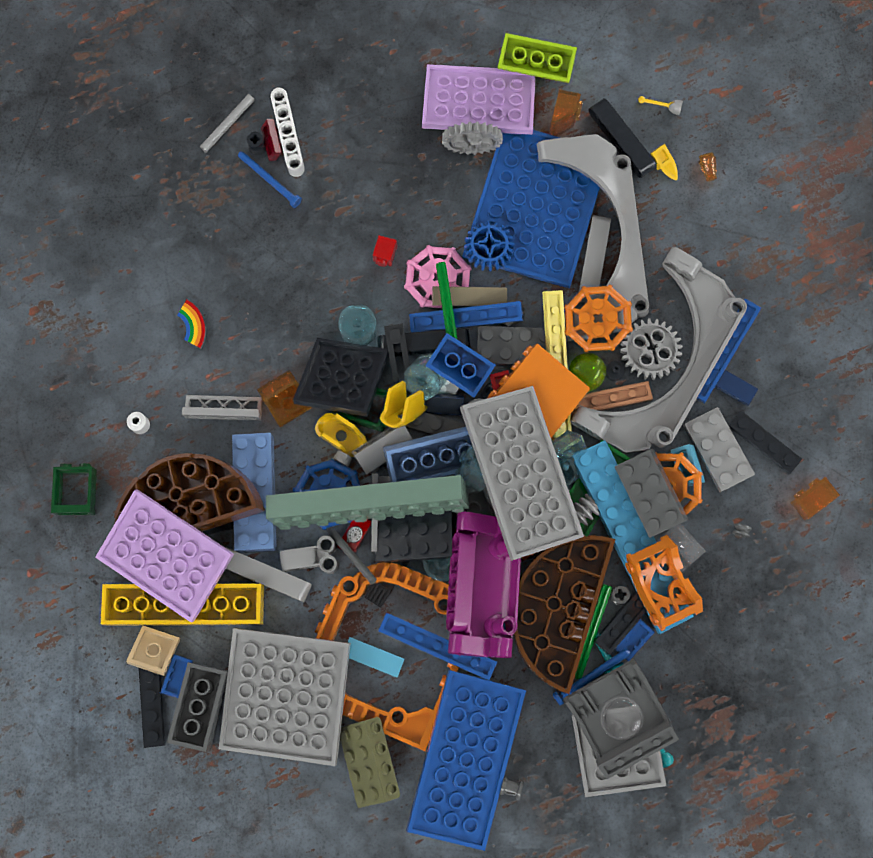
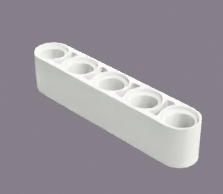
[271,88,304,177]

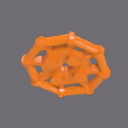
[564,284,633,353]
[655,452,703,515]

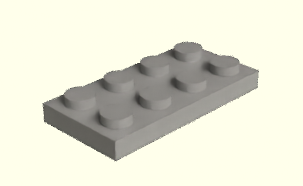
[683,407,755,492]

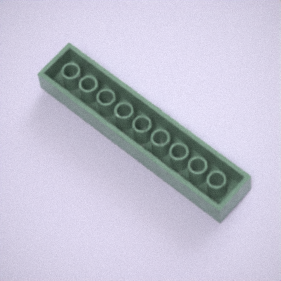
[266,475,469,530]

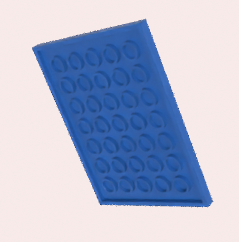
[462,130,600,289]

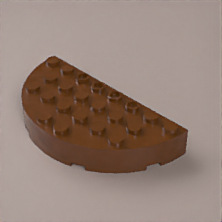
[114,453,265,532]
[513,535,616,694]

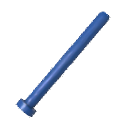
[238,151,302,208]
[552,649,630,706]

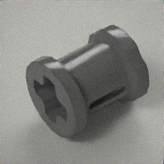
[610,586,630,605]
[500,777,524,800]

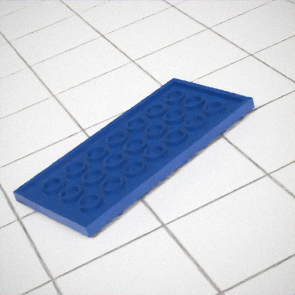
[406,670,526,851]

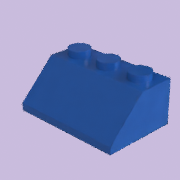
[425,333,496,398]

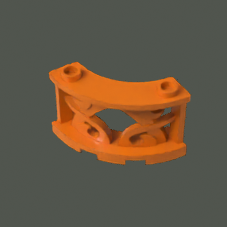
[625,535,703,631]

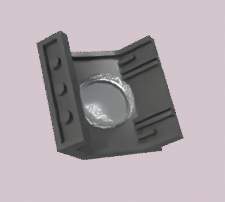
[563,659,679,779]

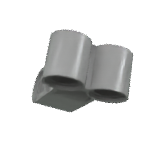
[280,536,339,574]

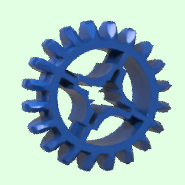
[464,220,515,272]

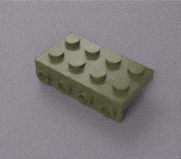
[340,717,400,808]

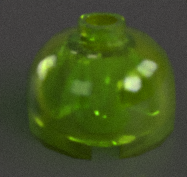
[568,353,606,391]

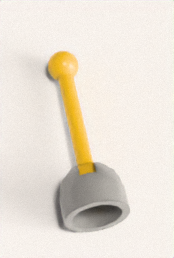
[638,96,683,115]

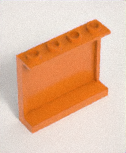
[487,343,590,438]

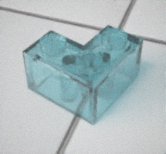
[552,430,588,486]

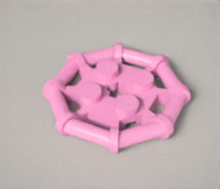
[404,245,472,309]

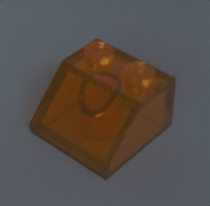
[549,89,583,136]
[257,370,312,427]

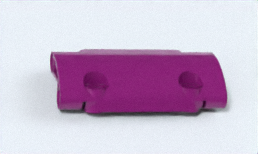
[446,512,521,658]

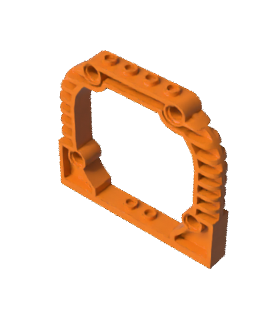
[315,562,459,751]

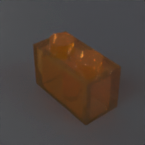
[790,477,840,521]

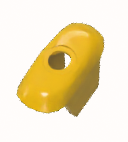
[380,381,428,428]
[315,413,367,457]

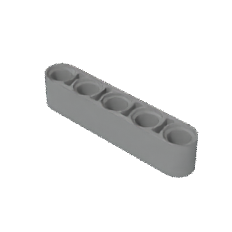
[579,215,611,303]
[225,547,312,602]

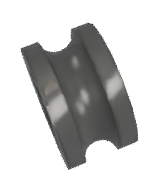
[732,523,752,538]

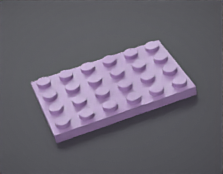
[422,64,535,135]
[96,490,234,622]

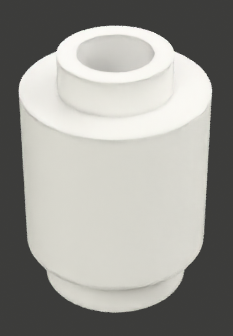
[127,412,150,434]

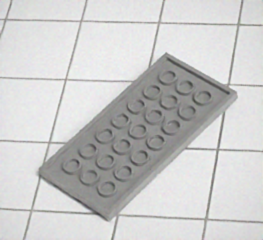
[460,386,584,561]

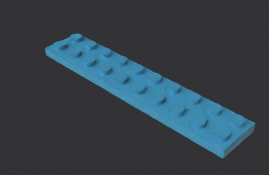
[570,440,694,634]

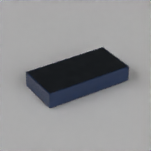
[425,393,464,415]

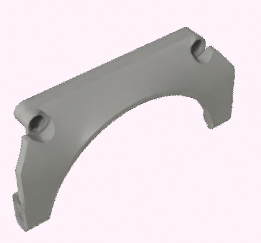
[537,134,649,341]
[570,247,747,454]

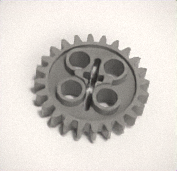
[442,122,503,155]
[620,318,683,380]

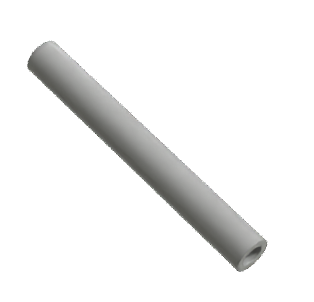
[200,94,255,153]

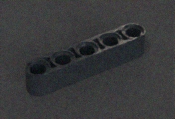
[588,98,657,178]
[377,328,471,357]

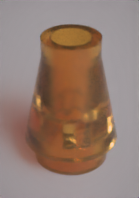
[698,152,717,182]

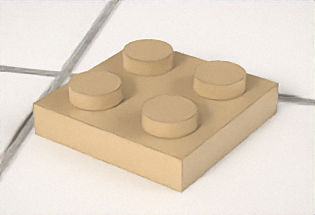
[126,625,180,676]

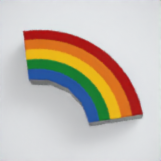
[177,299,206,350]

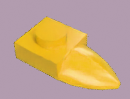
[650,144,678,181]

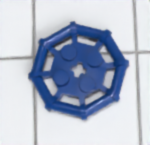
[292,458,360,530]

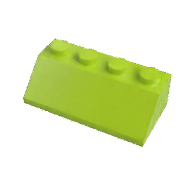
[498,33,577,83]

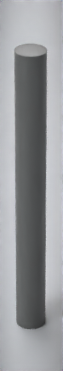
[327,527,377,584]

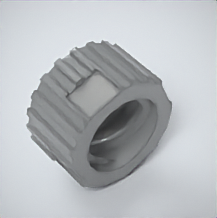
[333,450,352,467]

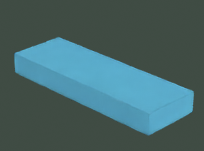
[348,637,405,678]

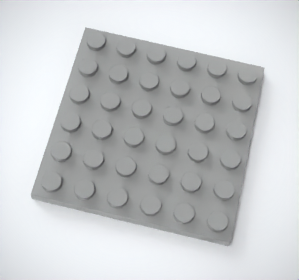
[219,628,351,766]

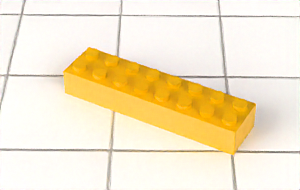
[101,584,264,626]

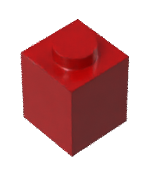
[372,235,397,267]

